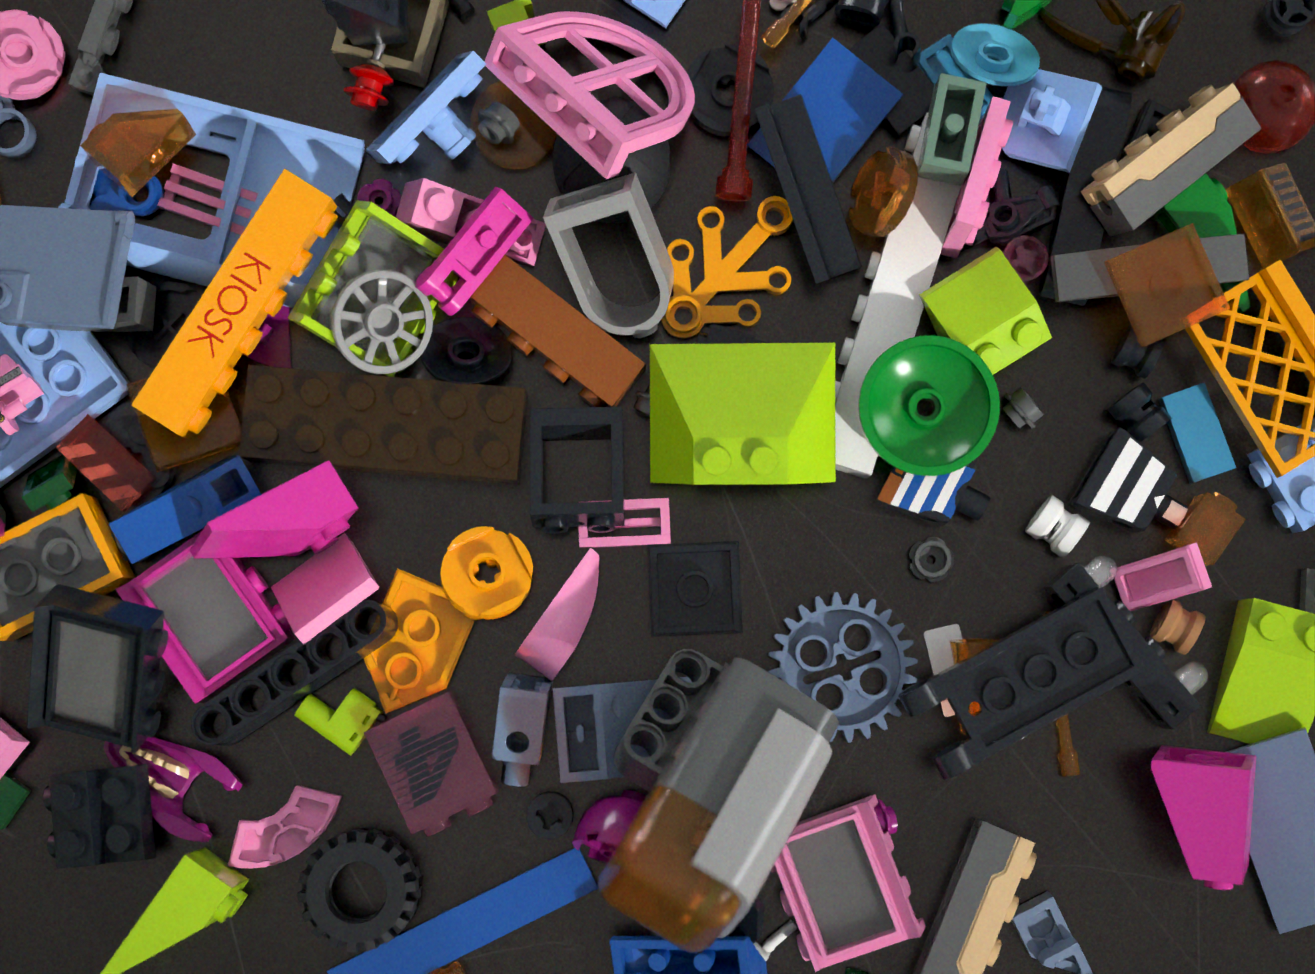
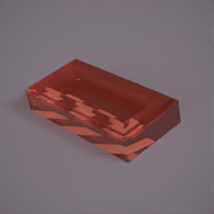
[55,414,157,512]

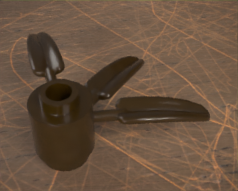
[1040,0,1185,82]

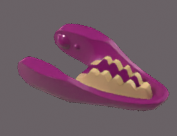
[104,737,243,842]

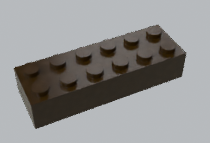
[239,365,528,485]

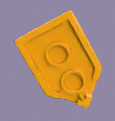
[363,568,475,714]

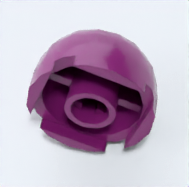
[572,790,668,874]

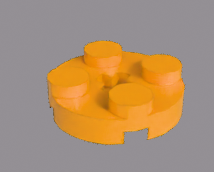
[440,526,533,620]

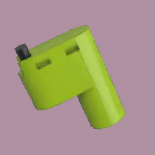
[294,687,387,756]

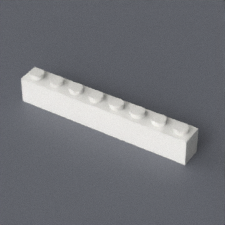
[835,113,979,479]

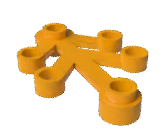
[661,196,793,339]

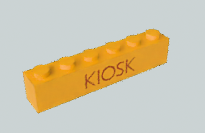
[131,168,338,439]

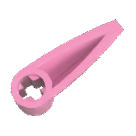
[514,548,599,681]

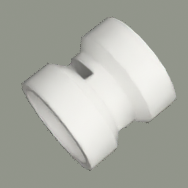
[1025,495,1090,558]

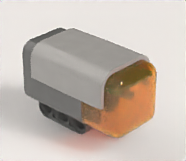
[599,649,839,953]

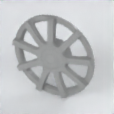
[330,269,433,374]

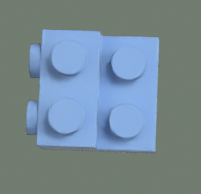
[1247,417,1315,533]

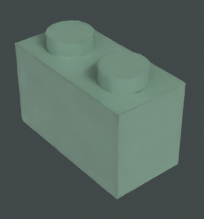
[916,73,987,186]

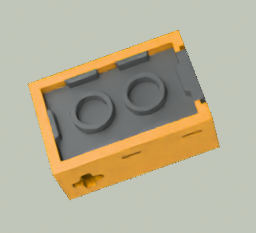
[0,493,136,642]

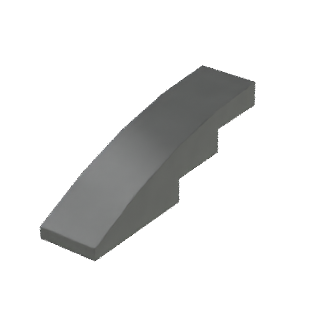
[1050,234,1249,302]

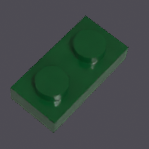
[22,454,78,512]

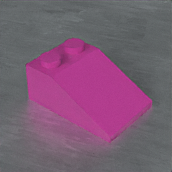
[189,460,358,559]

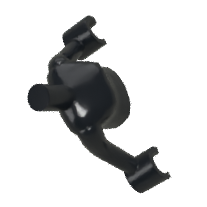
[781,0,921,65]

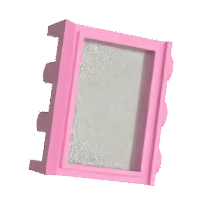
[771,794,926,972]

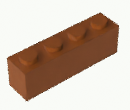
[469,255,646,407]

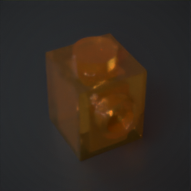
[1165,492,1246,566]

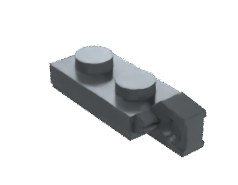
[68,0,133,96]

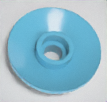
[951,23,1040,86]

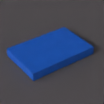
[747,37,904,183]

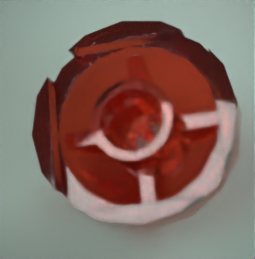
[1233,60,1315,154]

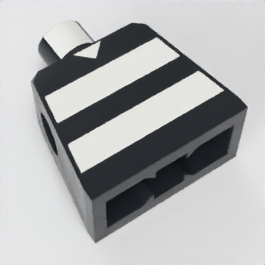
[1067,427,1188,533]

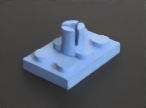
[365,51,486,164]

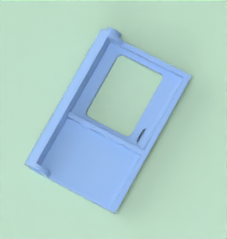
[58,73,365,315]

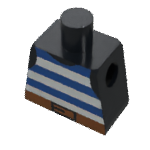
[873,462,991,526]

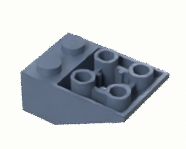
[553,677,692,783]

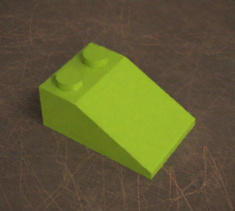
[1207,598,1315,744]
[101,847,249,974]

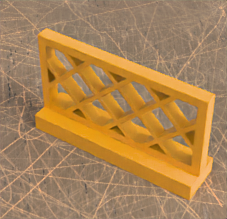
[1180,260,1315,478]

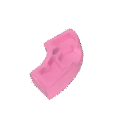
[228,785,342,869]

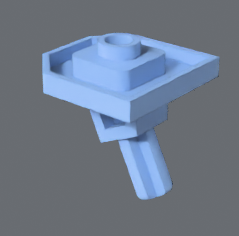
[1002,69,1102,173]

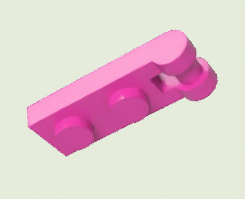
[415,186,534,316]

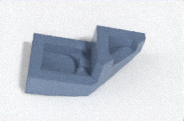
[1011,891,1093,974]

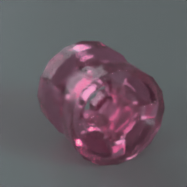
[1002,235,1048,286]

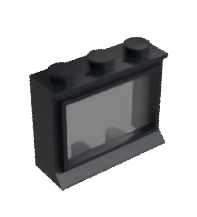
[27,584,168,753]

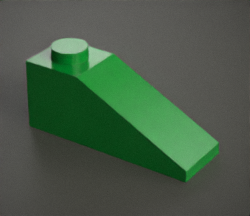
[1152,173,1251,313]

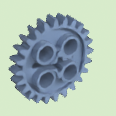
[767,592,918,743]

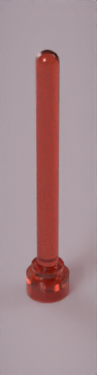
[715,0,761,201]

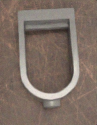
[543,172,674,338]

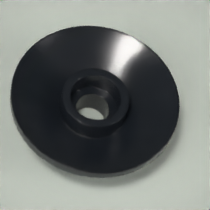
[420,317,512,385]

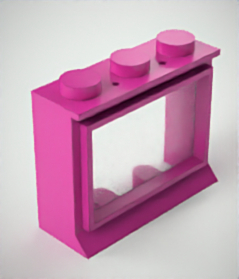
[115,531,296,703]

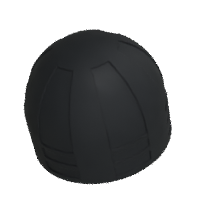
[552,97,670,223]

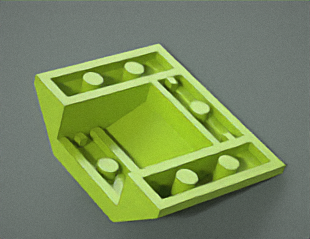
[650,343,836,485]

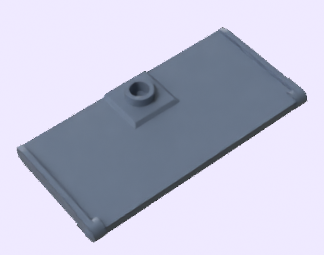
[0,205,135,329]

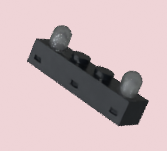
[1042,556,1208,729]

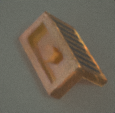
[1225,162,1315,269]

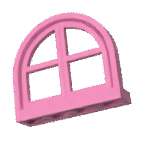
[484,11,695,179]

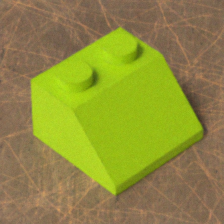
[919,247,1052,375]

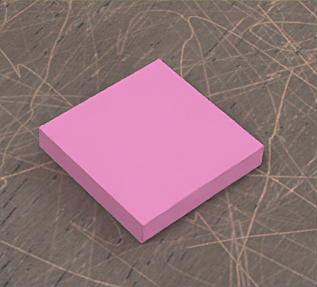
[271,533,380,644]

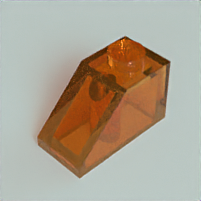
[80,109,196,197]

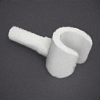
[753,920,797,961]

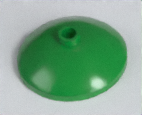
[858,335,1000,476]

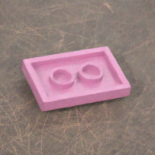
[940,96,1013,259]

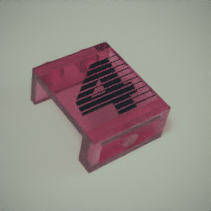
[364,691,500,837]

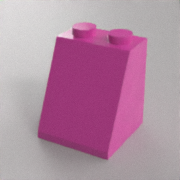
[1151,745,1256,890]

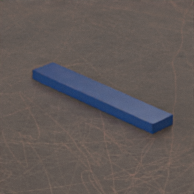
[327,848,599,974]

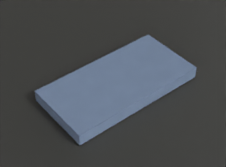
[1226,727,1315,934]

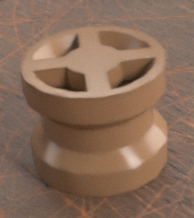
[1150,599,1206,655]

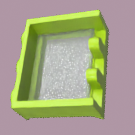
[287,200,458,377]

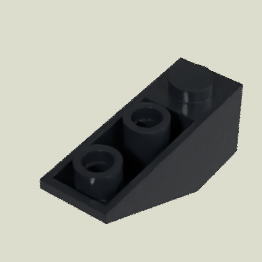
[321,0,408,45]

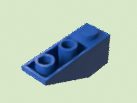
[108,455,262,564]

